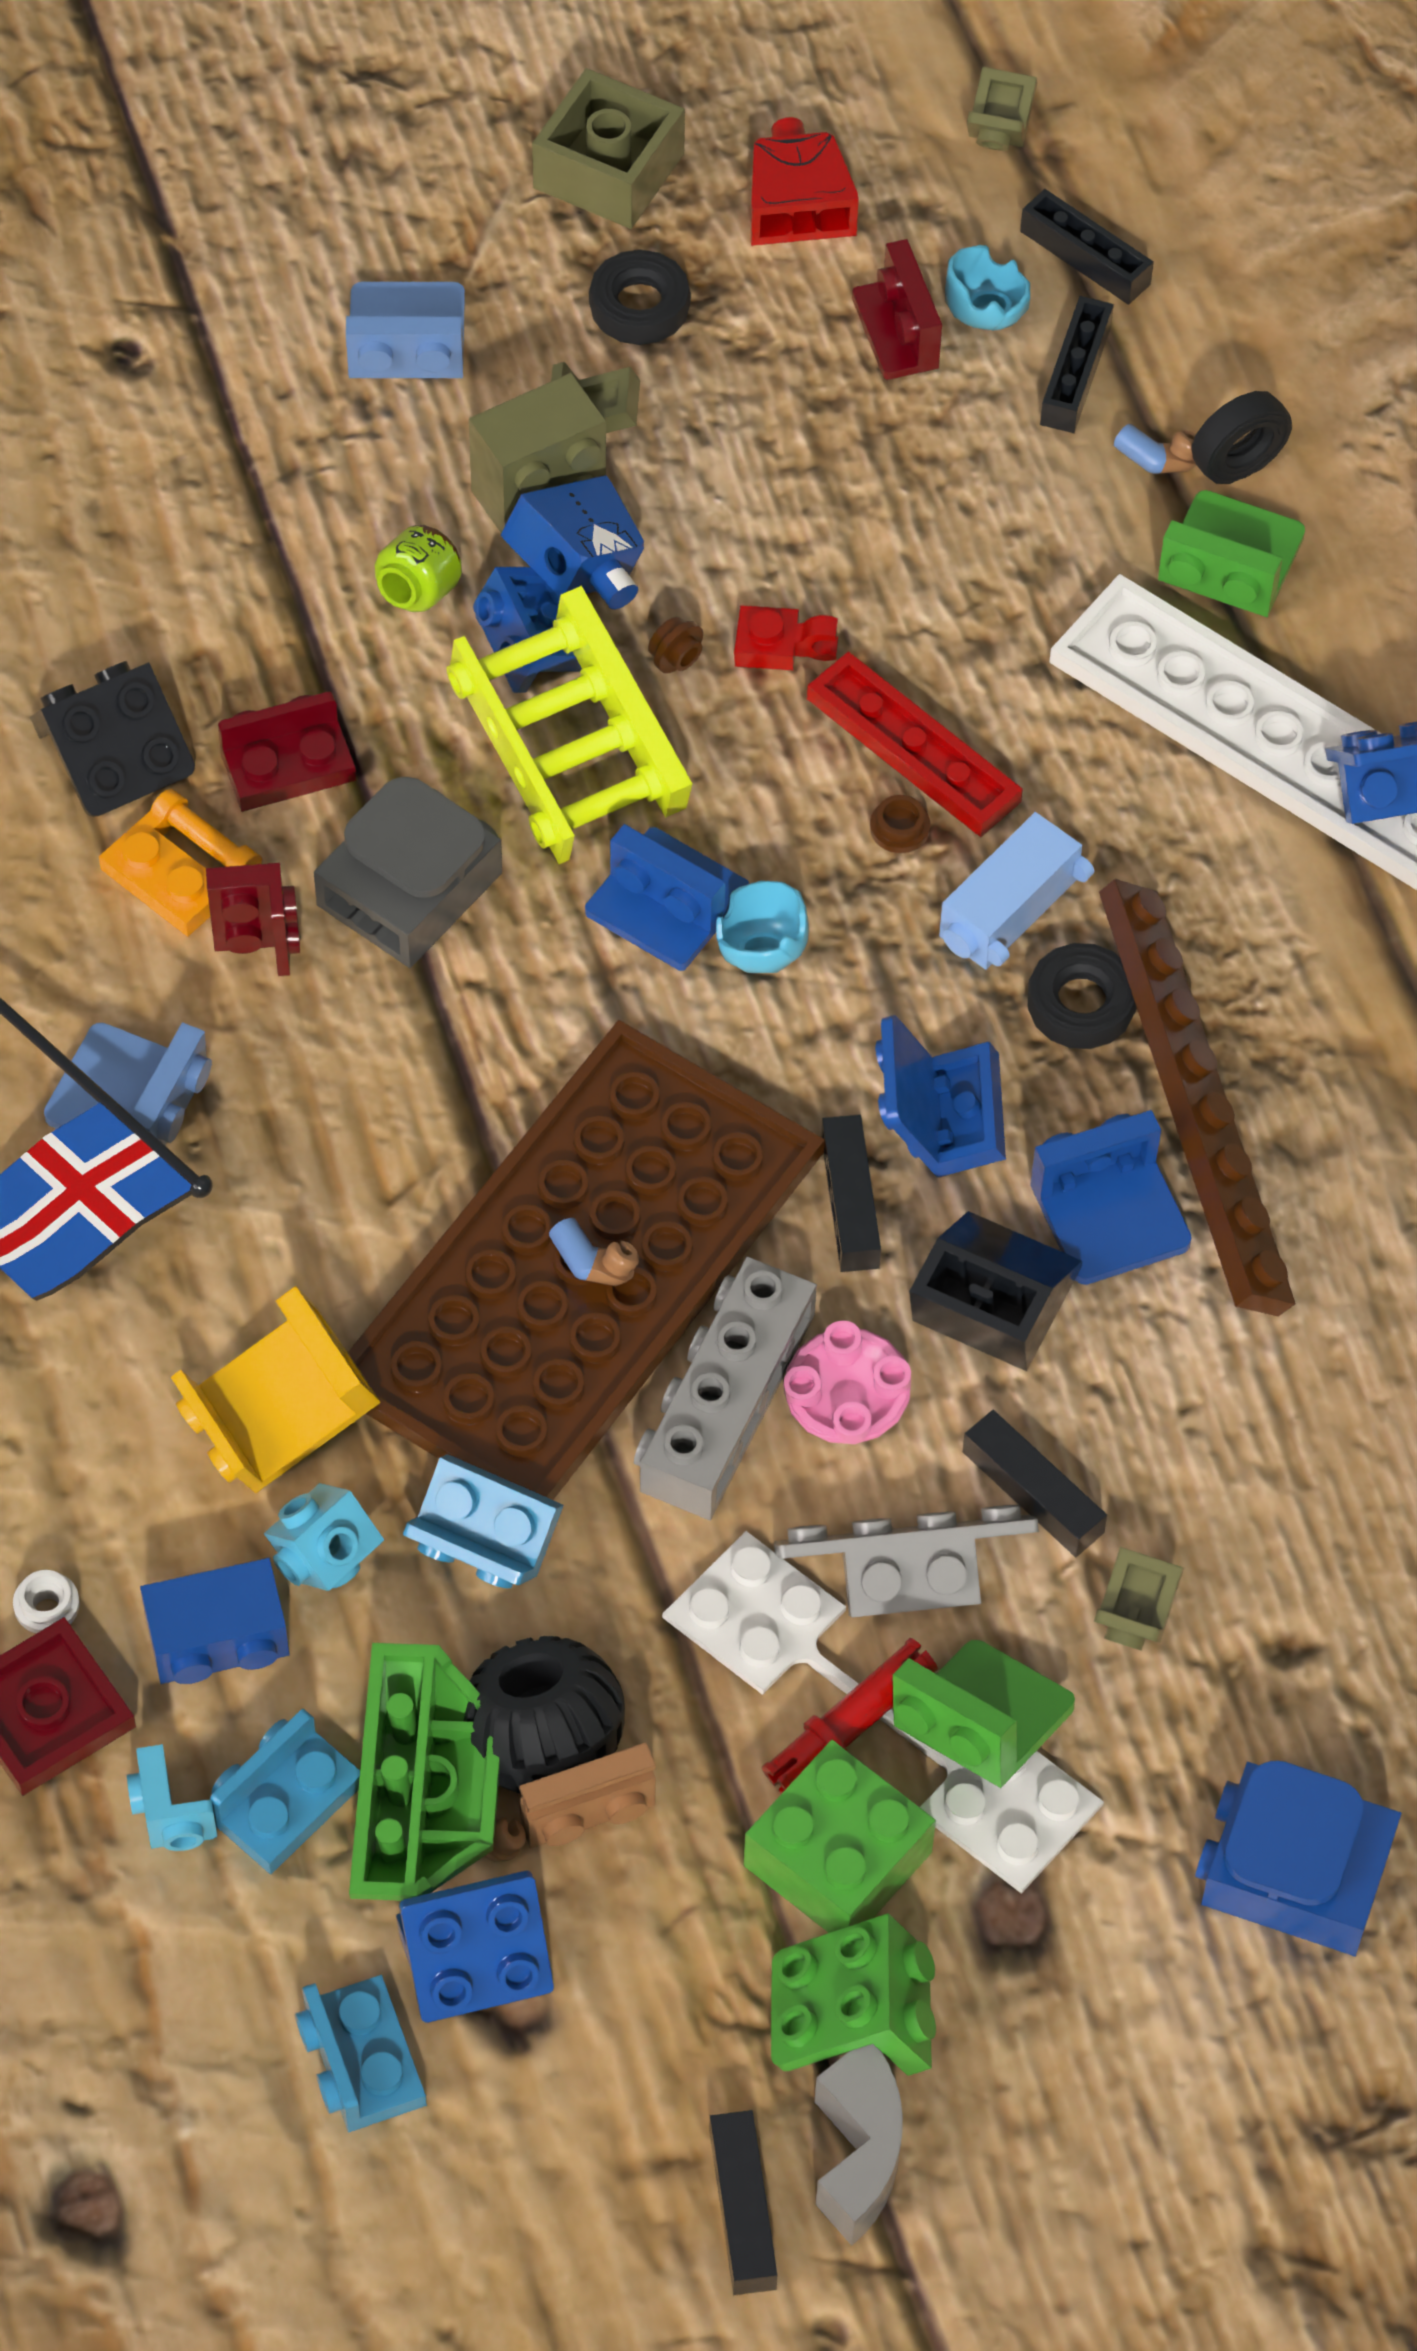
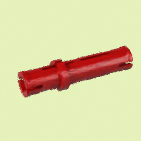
[762,1638,938,1794]

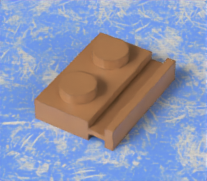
[519,1742,656,1849]

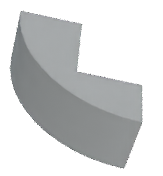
[815,2044,903,2246]

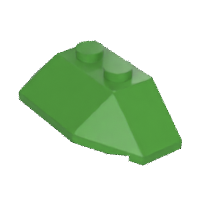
[349,1643,500,1901]

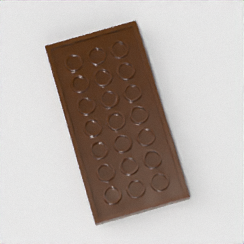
[348,1019,825,1500]

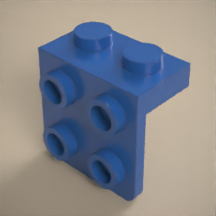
[875,1015,1006,1178]
[1030,1110,1192,1285]

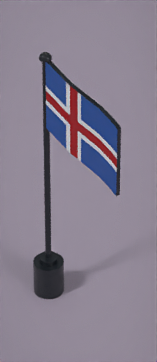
[0,997,213,1301]

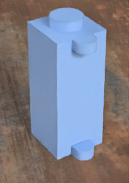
[939,812,1094,970]

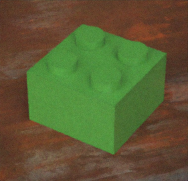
[744,1740,936,1933]

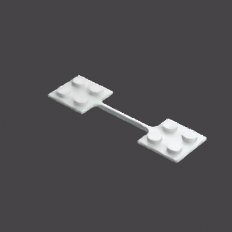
[662,1531,1104,1894]

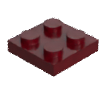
[0,1617,136,1796]

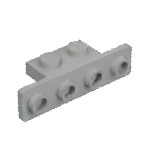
[774,1505,1039,1617]

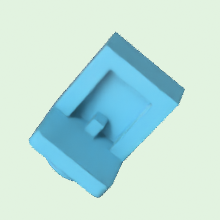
[127,1744,217,1851]

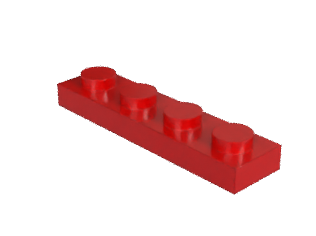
[807,651,1023,838]

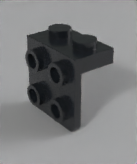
[30,661,195,817]

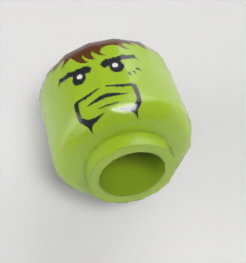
[375,525,462,612]

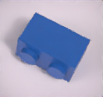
[140,1558,290,1684]

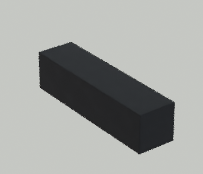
[1020,189,1154,305]
[1040,296,1114,434]
[821,1114,881,1272]
[962,1409,1107,1558]
[709,2110,778,2296]

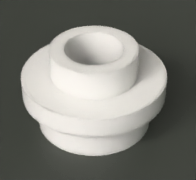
[13,1570,80,1633]

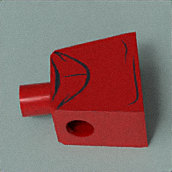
[750,117,859,246]

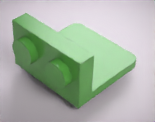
[1158,490,1305,618]
[893,1640,1075,1788]
[771,1913,936,2076]

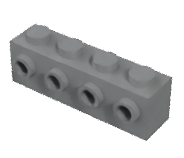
[634,1257,817,1521]

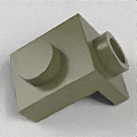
[967,67,1038,151]
[551,362,640,433]
[1094,1547,1184,1651]

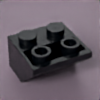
[909,1211,1082,1371]

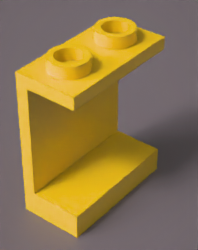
[171,1286,381,1493]

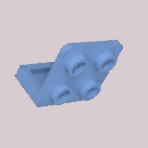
[346,282,465,378]
[44,1022,212,1145]

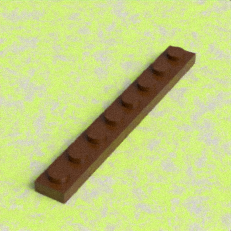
[1099,879,1296,1317]

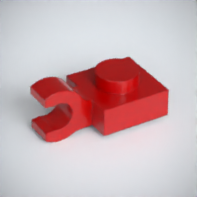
[734,605,839,671]

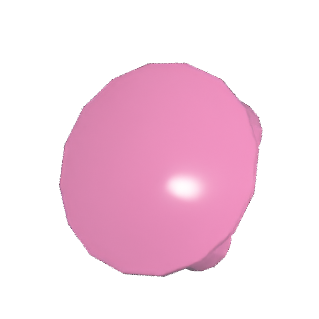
[783,1321,911,1444]

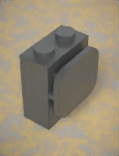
[314,777,502,968]

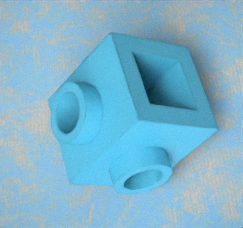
[264,1483,384,1591]

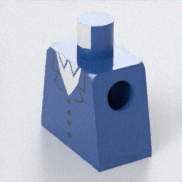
[501,475,644,610]

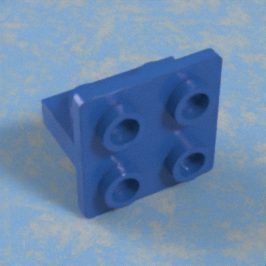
[1325,721,1417,824]
[585,824,749,971]
[396,1870,554,2023]

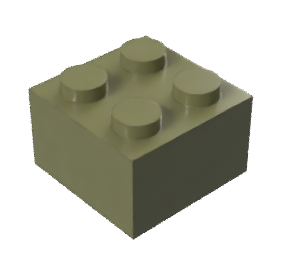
[532,68,685,229]
[469,373,606,533]

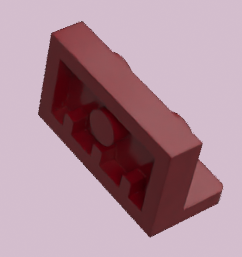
[852,239,942,380]
[218,692,356,812]
[206,863,300,976]

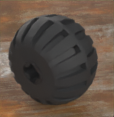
[463,1636,625,1793]

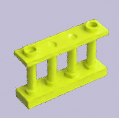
[447,586,693,864]

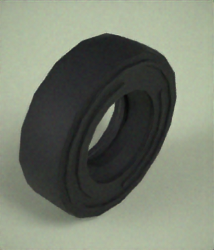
[589,249,691,345]
[1191,391,1292,484]
[1027,943,1136,1049]

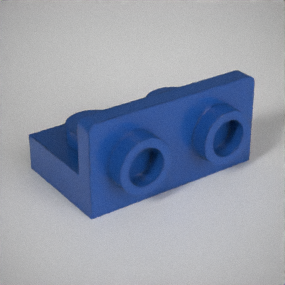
[473,567,582,693]

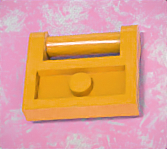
[99,788,263,937]

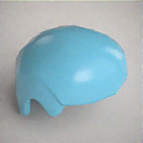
[945,245,1030,331]
[716,880,809,973]

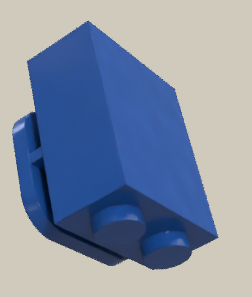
[1195,1761,1402,1957]

